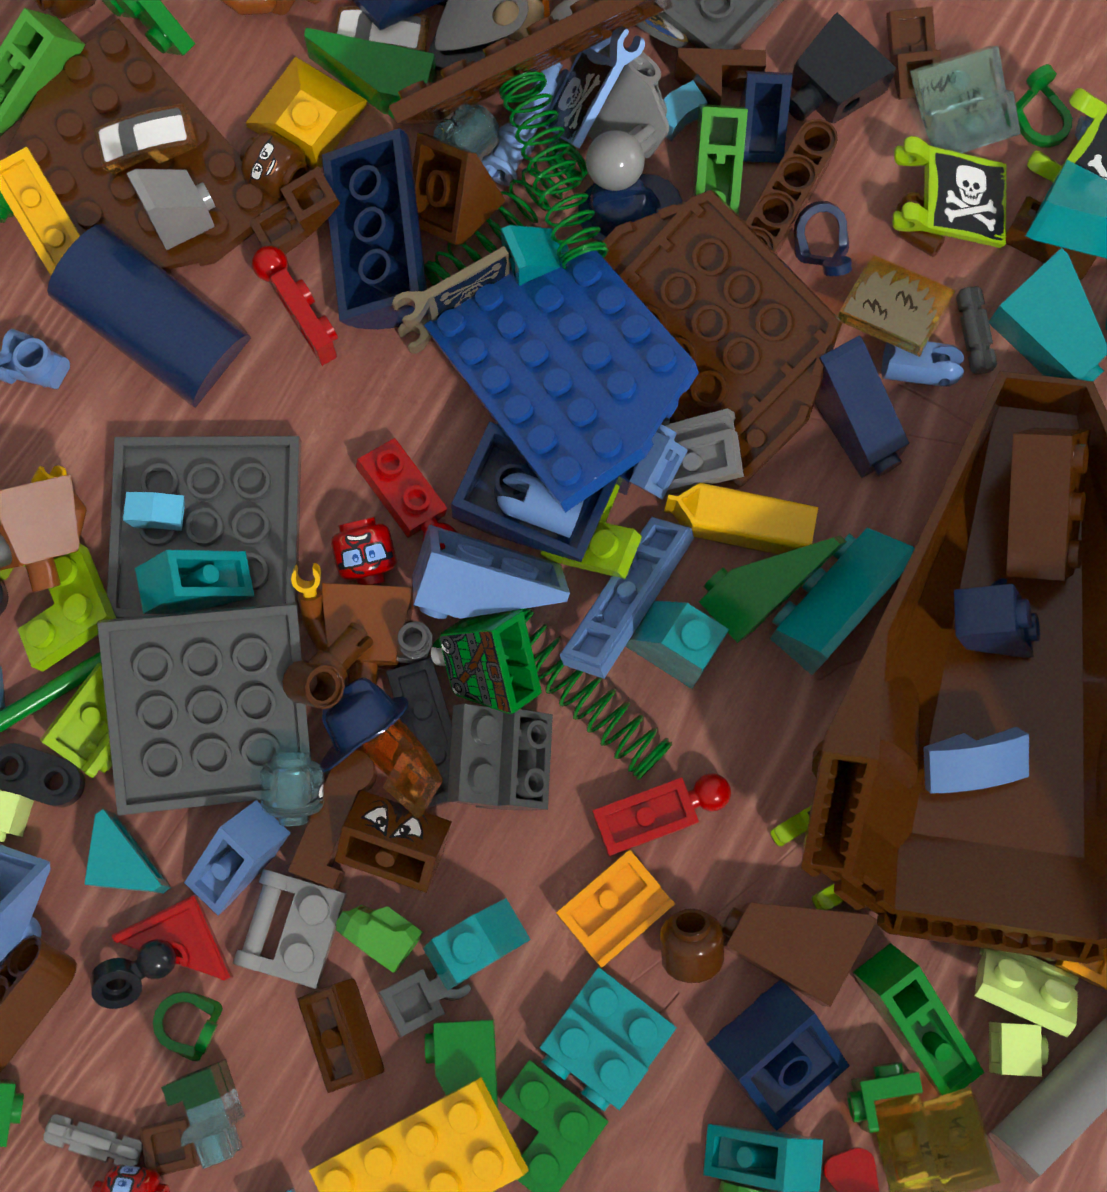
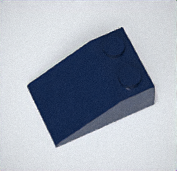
[451,421,619,562]

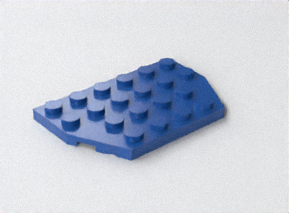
[424,250,699,513]

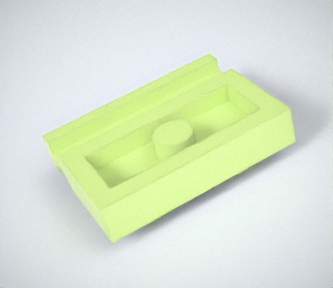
[974,948,1079,1038]

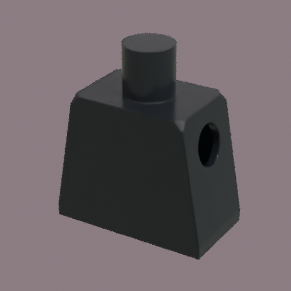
[789,12,896,123]

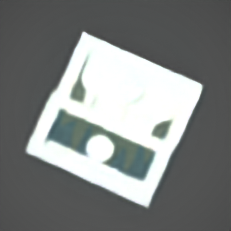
[911,45,1021,153]

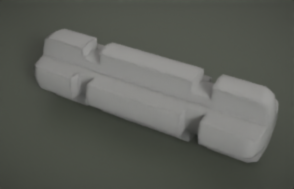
[43,1114,143,1166]

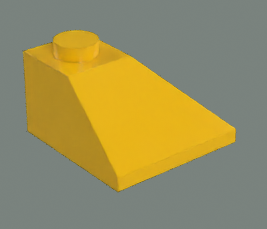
[246,56,368,168]

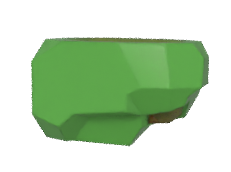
[336,904,424,973]

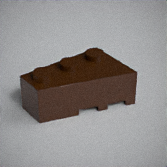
[1006,427,1091,581]

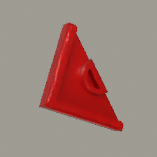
[111,895,233,980]

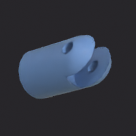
[881,337,964,387]
[496,473,584,538]

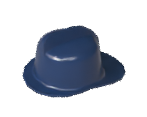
[578,174,683,242]
[319,678,408,772]

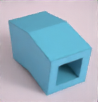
[664,80,707,141]
[123,492,185,531]

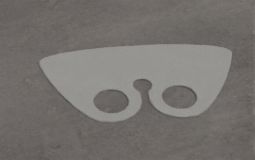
[435,0,528,51]

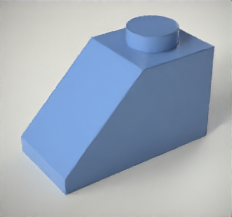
[184,800,290,915]

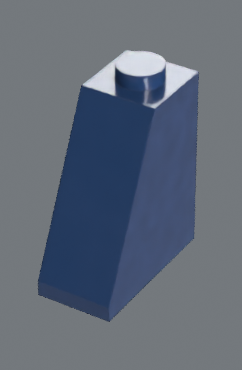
[815,335,910,478]

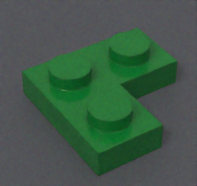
[102,0,195,56]
[500,1059,609,1192]

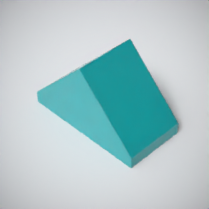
[84,809,171,894]

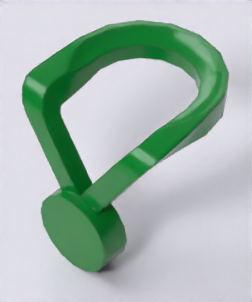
[1010,64,1073,148]
[153,991,223,1061]

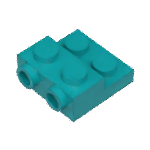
[539,967,677,1112]

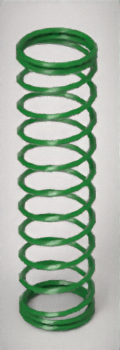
[499,71,609,269]
[424,138,588,286]
[519,608,672,780]

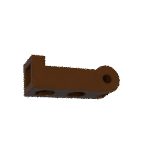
[288,750,377,891]

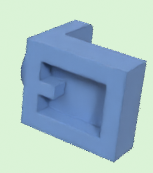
[629,424,688,500]

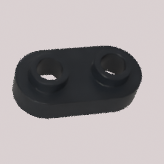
[0,743,85,808]

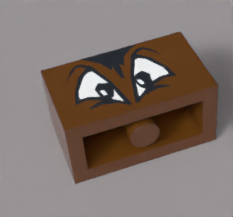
[335,790,452,893]

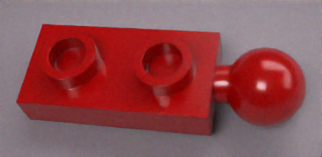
[252,246,338,366]
[356,438,457,550]
[592,773,731,857]

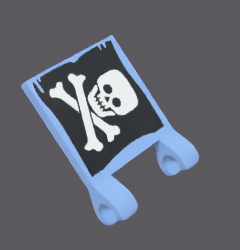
[542,26,645,149]

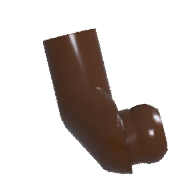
[896,192,945,257]

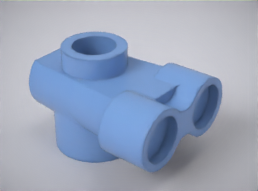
[0,329,70,389]

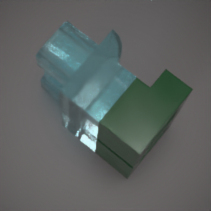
[161,1059,245,1169]

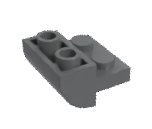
[447,704,553,810]

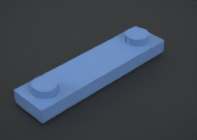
[560,517,694,679]

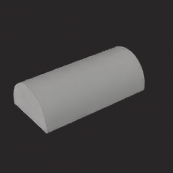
[989,1016,1107,1184]

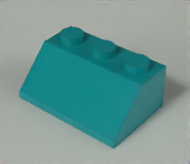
[770,528,915,675]

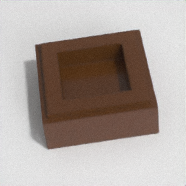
[139,1114,201,1176]

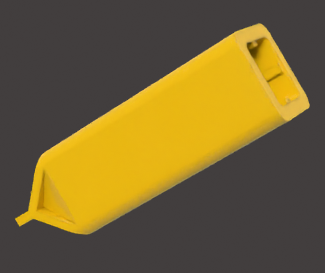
[664,483,818,554]

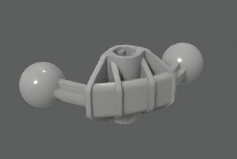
[550,0,669,191]

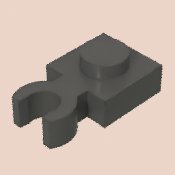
[377,969,471,1038]

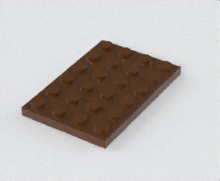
[389,0,673,124]

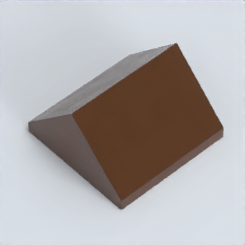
[413,133,506,245]

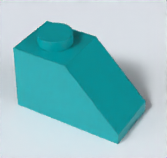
[501,225,570,286]
[135,550,254,614]
[423,898,531,991]
[703,1124,824,1192]

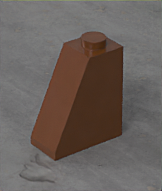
[722,902,877,1007]

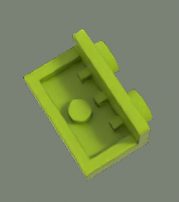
[40,663,112,778]

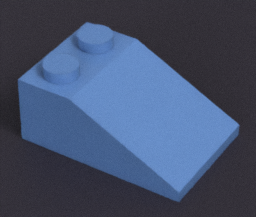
[412,525,570,619]

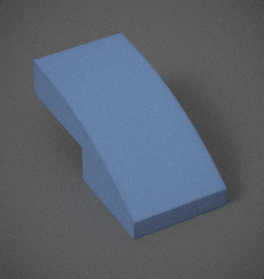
[924,727,1029,793]

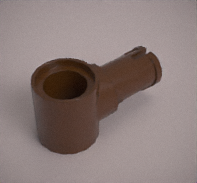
[282,622,374,709]

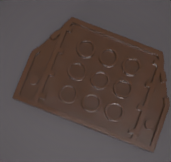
[5,19,281,274]
[603,190,843,487]

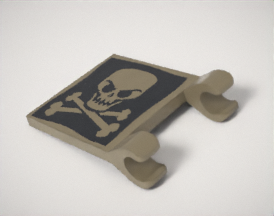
[392,246,509,354]

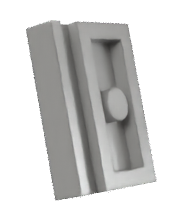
[665,408,744,496]

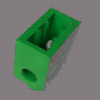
[431,610,542,714]

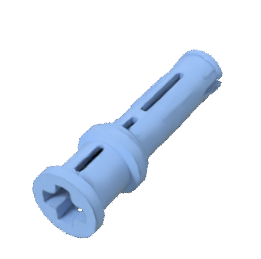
[481,63,568,186]

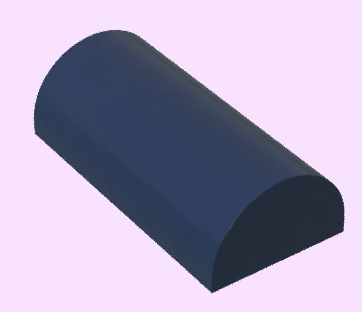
[322,128,427,329]
[47,224,251,408]

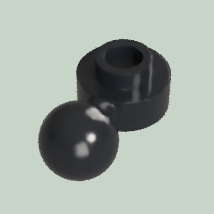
[90,939,176,1009]

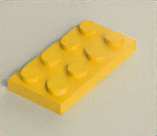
[309,1077,529,1192]

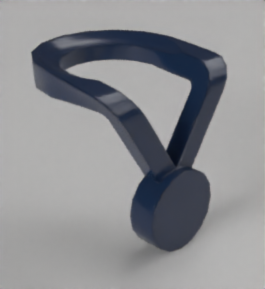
[794,201,852,276]

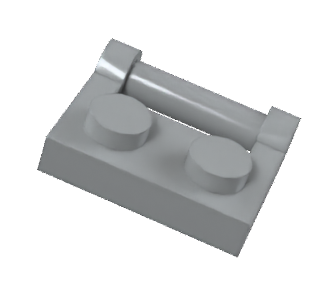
[232,869,347,989]

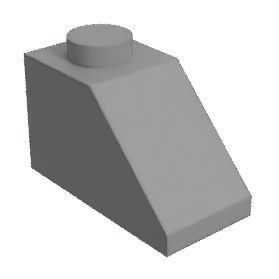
[127,169,215,250]

